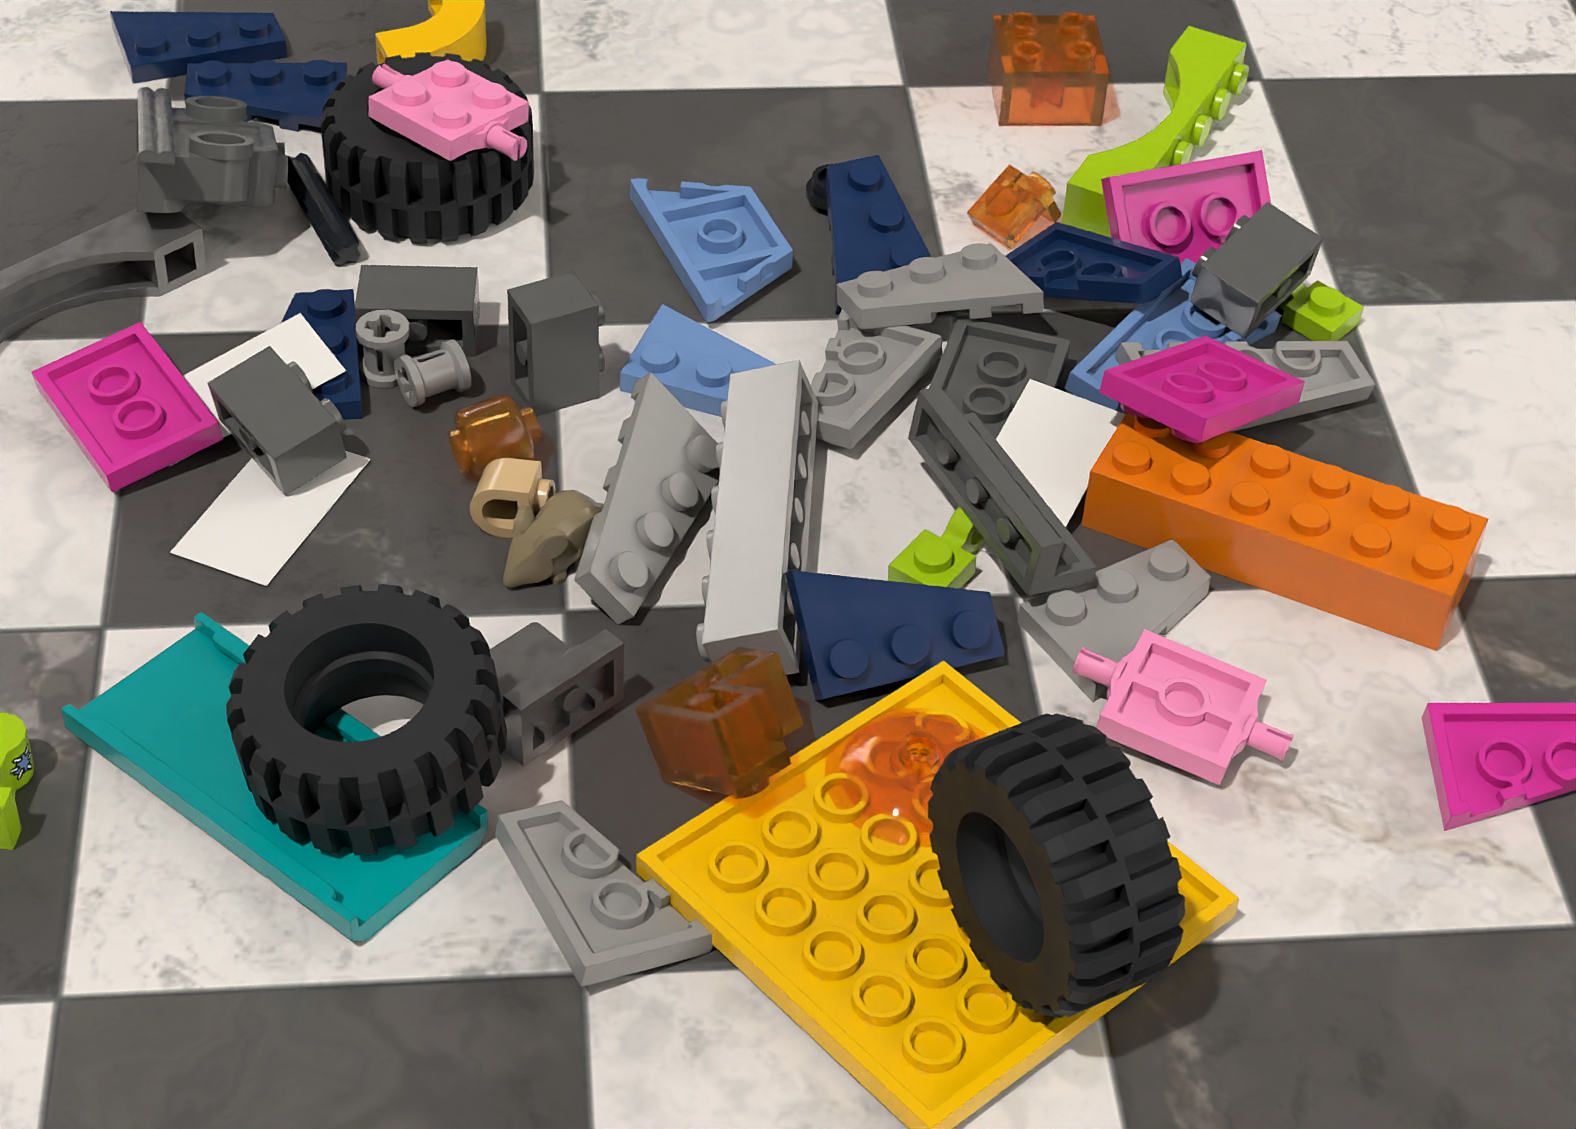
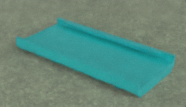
[61,612,488,941]

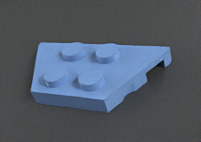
[630,178,793,323]

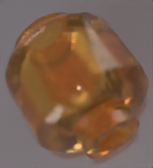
[447,394,543,481]

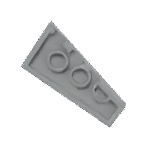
[1115,341,1376,432]
[574,372,720,625]

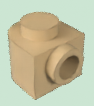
[470,458,555,539]

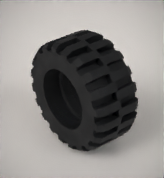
[320,52,534,243]
[226,584,507,855]
[928,713,1185,1018]

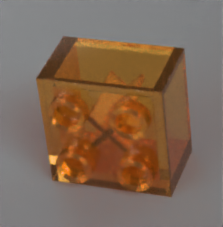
[987,12,1109,126]

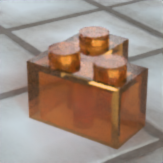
[635,647,804,799]

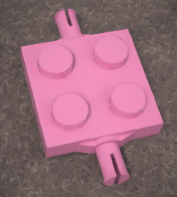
[368,60,529,161]
[1072,629,1294,785]

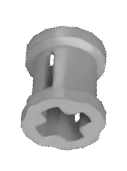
[356,310,410,389]
[394,339,471,408]

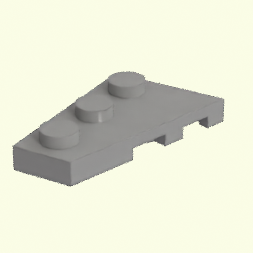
[837,243,1044,329]
[811,309,943,449]
[495,800,713,987]

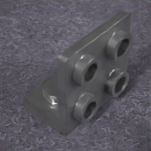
[489,622,624,766]

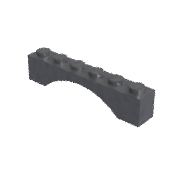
[0,208,208,344]

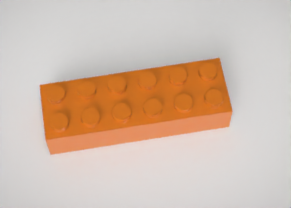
[1082,413,1488,651]

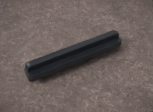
[287,153,361,266]

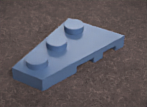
[620,304,776,417]

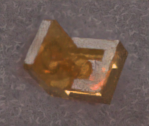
[966,164,1062,249]

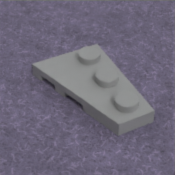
[1018,539,1211,703]

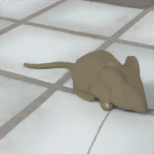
[503,490,604,588]

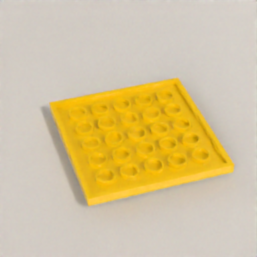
[636,660,1239,1129]

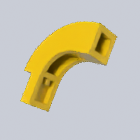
[375,0,487,65]

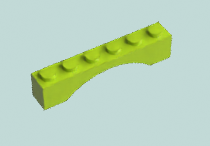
[1062,26,1249,237]

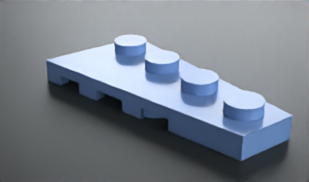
[1065,258,1282,413]

